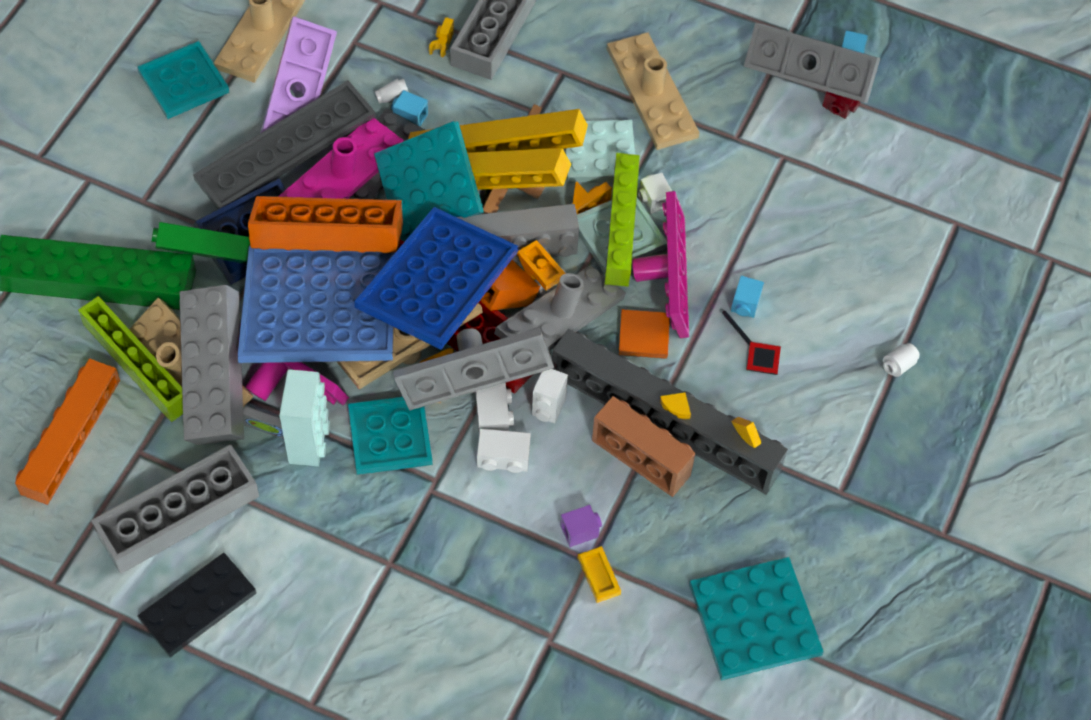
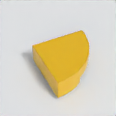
[660,392,691,419]
[731,417,761,448]

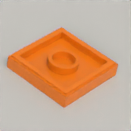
[619,309,670,359]

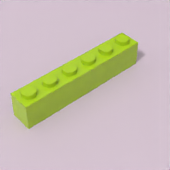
[605,153,640,287]
[78,296,183,422]

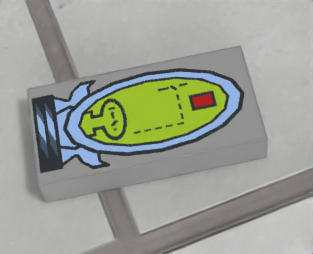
[243,407,284,439]

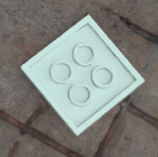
[565,120,635,183]
[577,198,667,274]

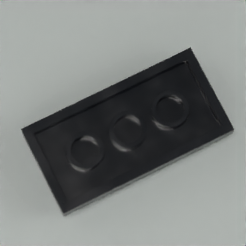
[137,553,257,658]

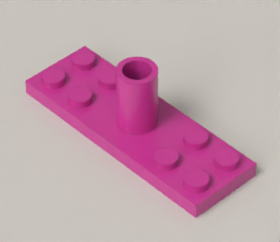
[278,118,404,199]
[633,191,689,339]
[240,323,349,406]

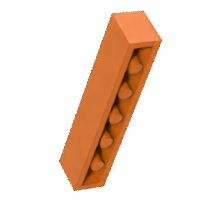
[15,358,120,505]

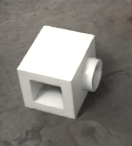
[637,172,672,214]

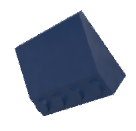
[192,178,286,285]

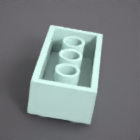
[280,369,330,467]

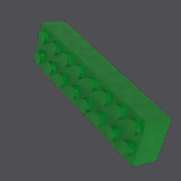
[0,235,196,310]

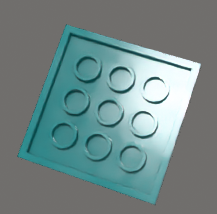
[374,121,484,242]
[689,557,824,681]

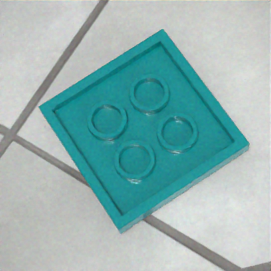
[137,41,230,119]
[348,397,433,475]

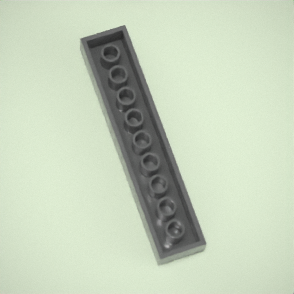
[552,329,788,495]

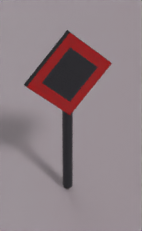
[722,310,781,375]

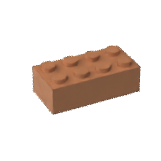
[592,396,695,497]

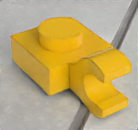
[429,17,454,58]

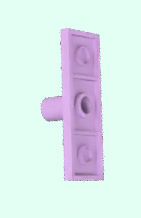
[260,16,337,134]

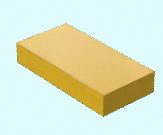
[577,546,621,603]

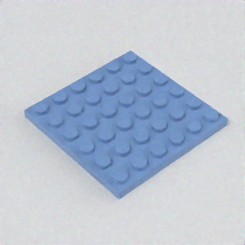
[238,246,396,363]

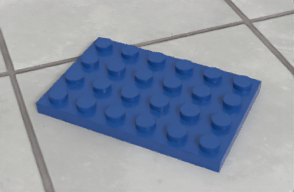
[354,207,518,350]

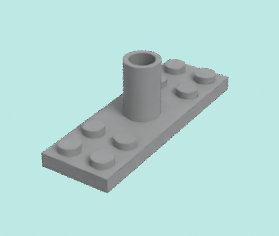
[744,23,880,103]
[494,265,626,350]
[393,328,554,410]

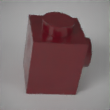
[822,92,860,119]

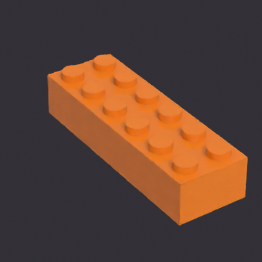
[248,196,403,253]

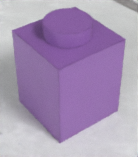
[560,505,602,547]

